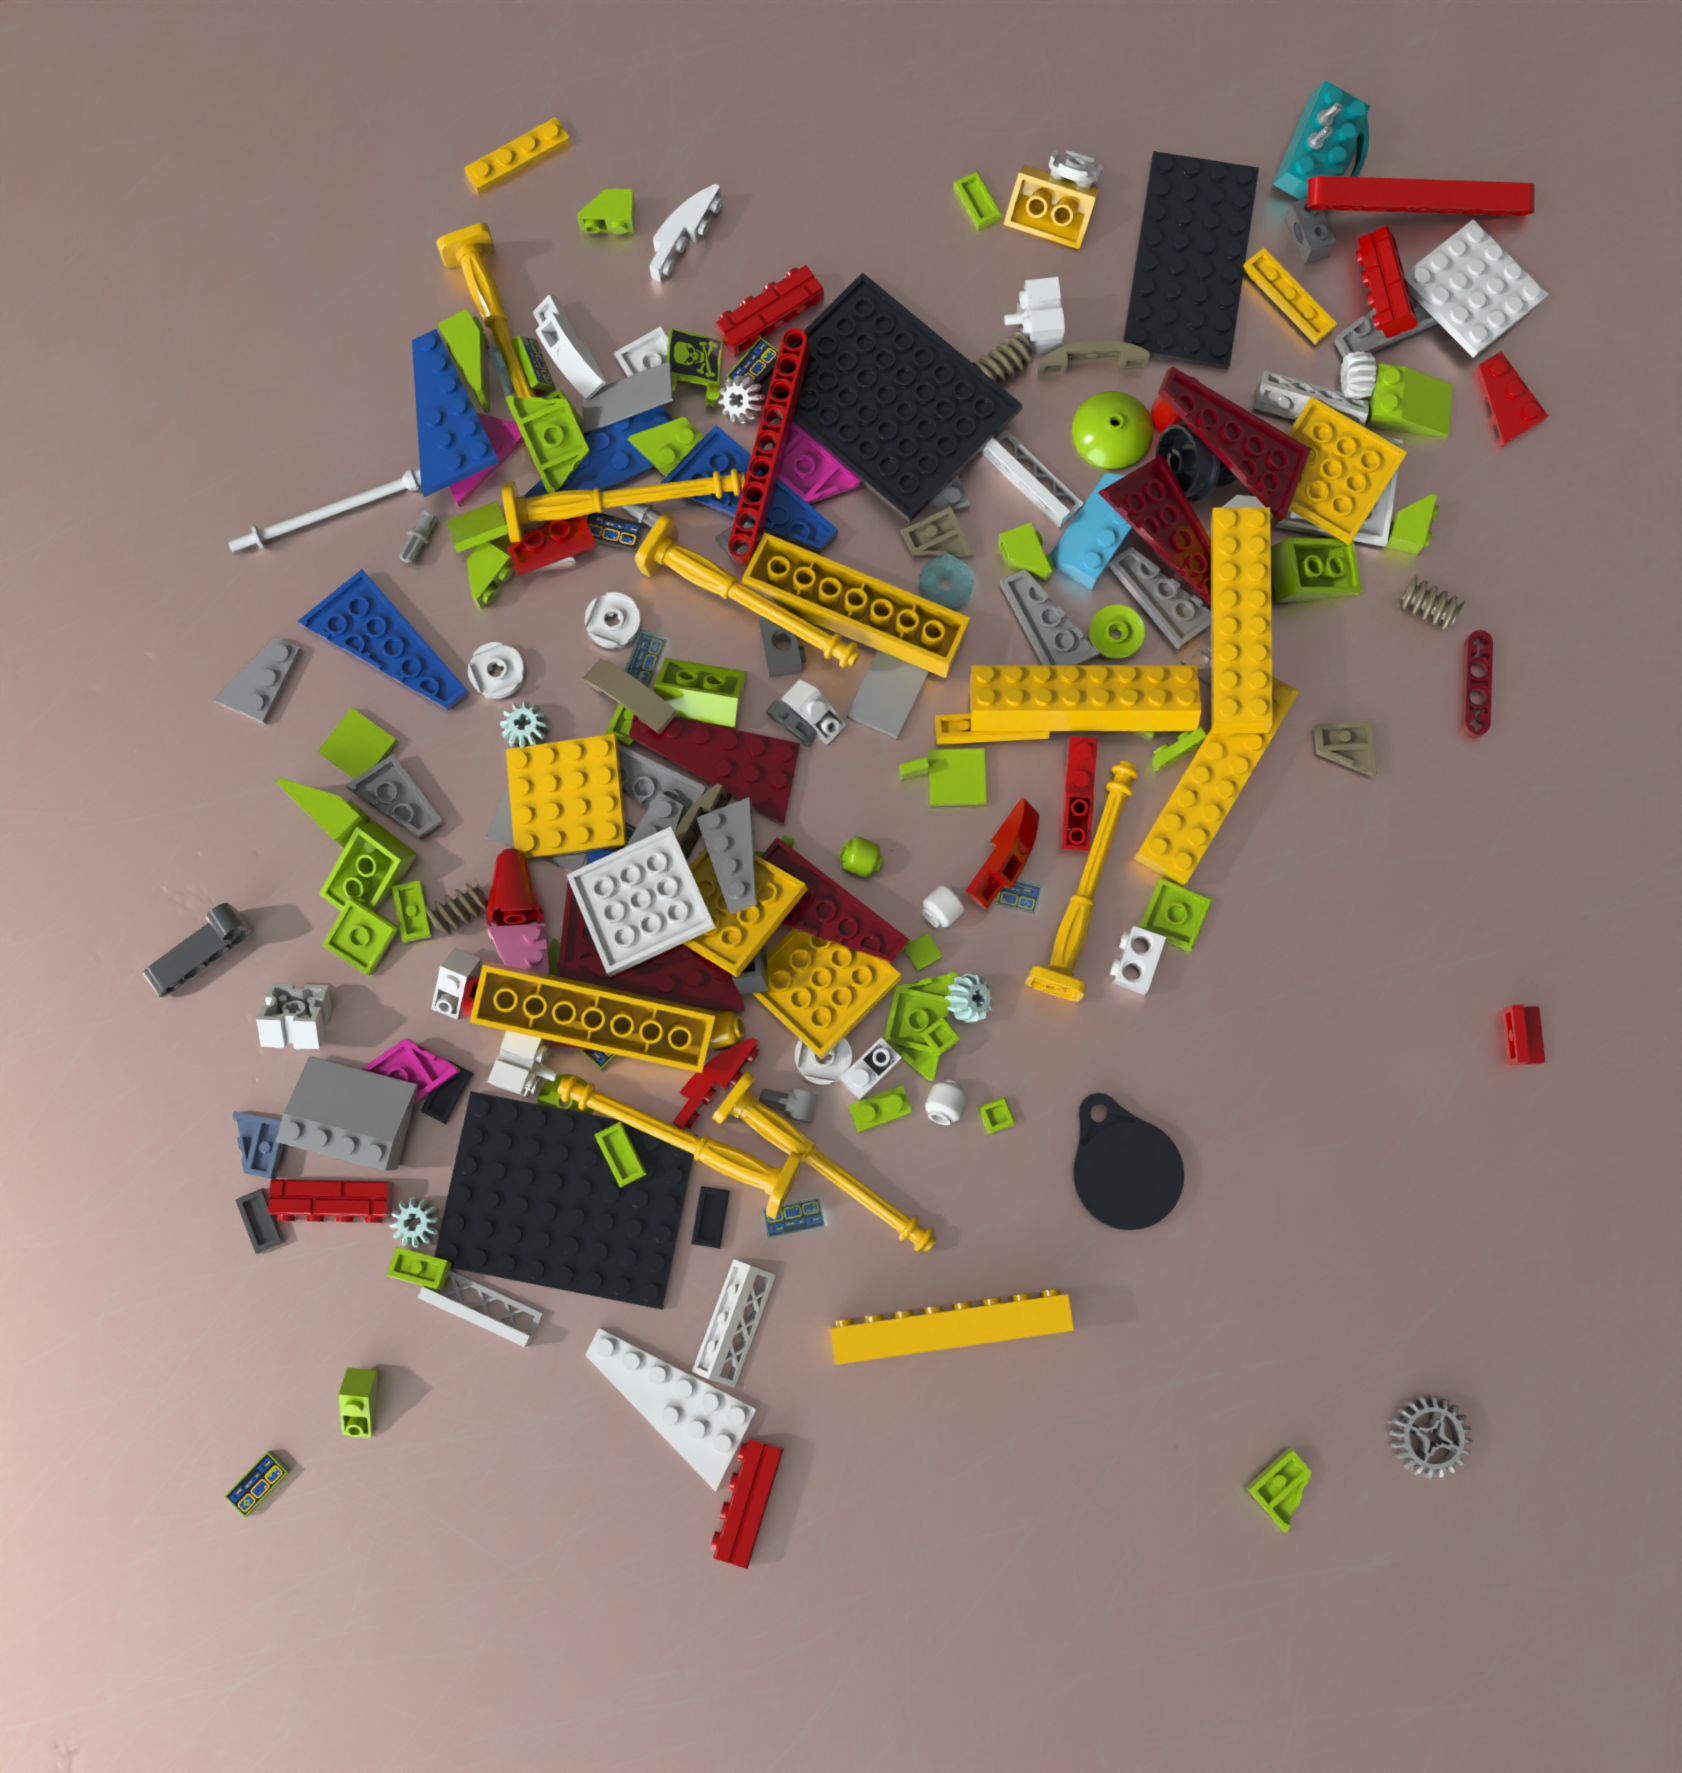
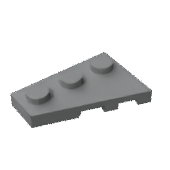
[213,637,302,724]
[346,754,443,839]

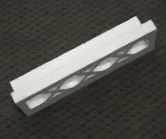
[1253,370,1369,426]
[982,430,1084,528]
[692,1259,776,1388]
[418,1270,544,1347]

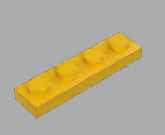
[464,117,570,194]
[1243,248,1337,345]
[935,713,1050,745]

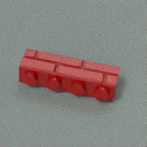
[1355,226,1418,338]
[716,265,824,356]
[268,1179,393,1223]
[710,1437,784,1569]

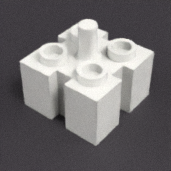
[1004,277,1065,355]
[257,983,332,1050]
[487,1031,559,1098]

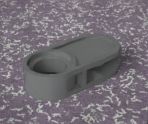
[765,700,817,745]

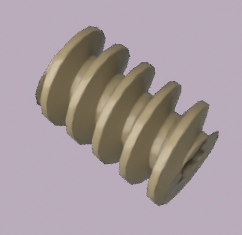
[973,331,1032,383]
[1401,575,1465,630]
[425,878,488,935]

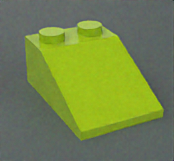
[438,308,490,413]
[1366,364,1453,437]
[1271,538,1362,602]
[275,777,369,848]
[319,821,417,912]

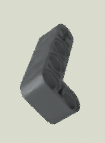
[143,903,252,997]

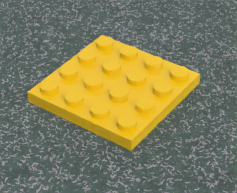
[1287,397,1407,545]
[506,734,627,860]
[682,847,808,978]
[752,929,903,1060]

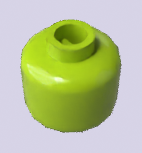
[839,836,883,878]

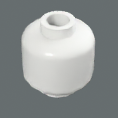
[922,885,965,927]
[925,1080,967,1125]

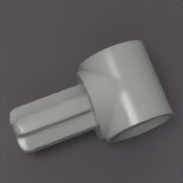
[759,1088,818,1123]

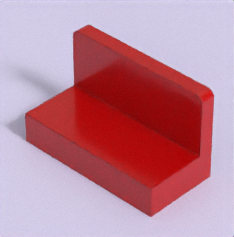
[1503,1004,1545,1065]

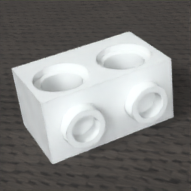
[1110,926,1166,994]

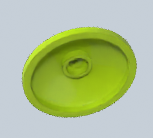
[1071,391,1154,470]

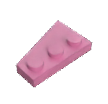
[487,923,549,974]

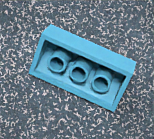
[1050,473,1133,591]

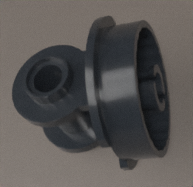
[1155,420,1238,502]

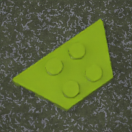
[505,396,590,493]
[884,972,957,1081]

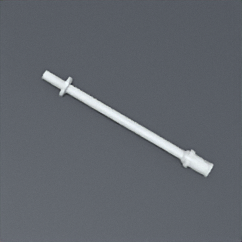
[228,468,421,552]

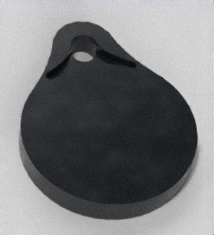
[1072,1093,1184,1231]

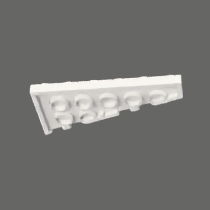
[585,1328,757,1491]

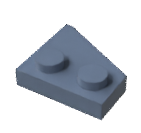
[233,1111,284,1179]

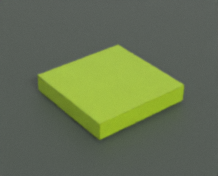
[446,501,508,552]
[317,708,398,779]
[928,748,987,807]
[1139,877,1213,952]
[322,897,400,976]

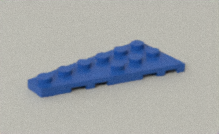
[412,329,500,497]
[524,405,697,498]
[661,425,838,553]
[297,569,469,711]

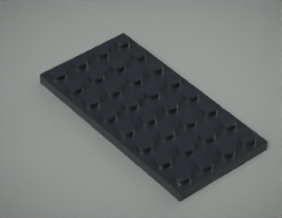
[1123,151,1259,370]

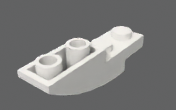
[649,184,723,282]
[533,294,606,400]

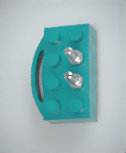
[1273,80,1370,200]

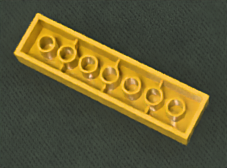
[1211,507,1273,733]
[742,533,970,678]
[970,665,1201,731]
[1133,676,1300,887]
[469,960,715,1073]
[830,1289,1074,1365]

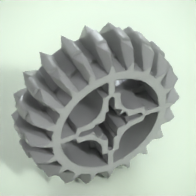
[1390,1395,1473,1479]

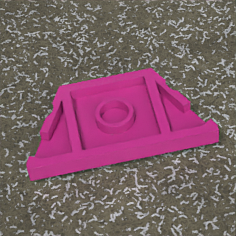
[449,413,524,506]
[772,418,862,505]
[362,1038,461,1104]

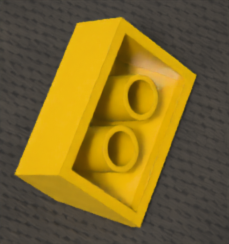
[1004,164,1100,250]

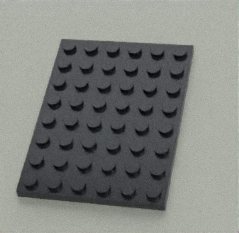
[754,273,1022,523]
[434,1091,698,1310]

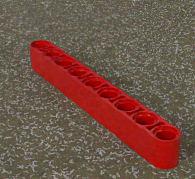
[1307,176,1535,216]
[728,328,810,566]

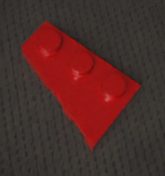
[1476,351,1549,448]
[508,515,596,576]

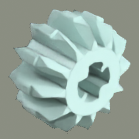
[500,701,549,748]
[945,973,995,1023]
[389,1197,441,1248]

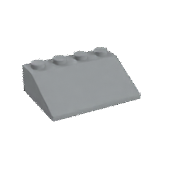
[276,1056,419,1171]

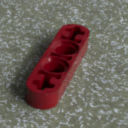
[1461,630,1493,738]

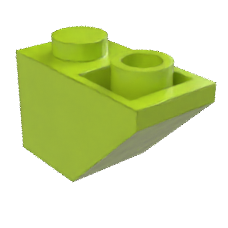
[577,188,635,234]
[1386,494,1439,555]
[998,522,1054,582]
[467,542,514,608]
[338,1368,379,1438]

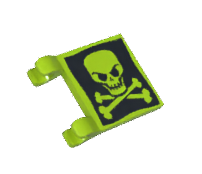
[666,328,723,406]

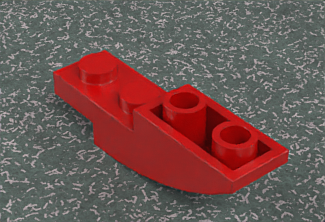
[1061,736,1098,851]
[965,797,1039,909]
[672,1038,760,1131]

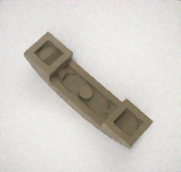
[1038,340,1150,375]
[582,658,677,734]
[675,784,731,860]

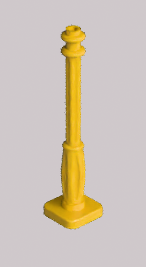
[436,222,536,398]
[502,469,745,543]
[635,514,861,668]
[1025,761,1138,1002]
[712,1071,937,1252]
[557,1075,802,1220]

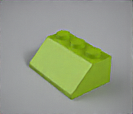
[654,658,747,727]

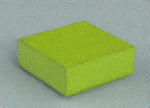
[899,757,929,781]
[905,932,943,972]
[920,1016,961,1057]
[978,1097,1016,1135]

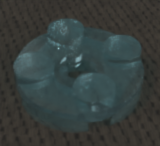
[918,554,974,611]

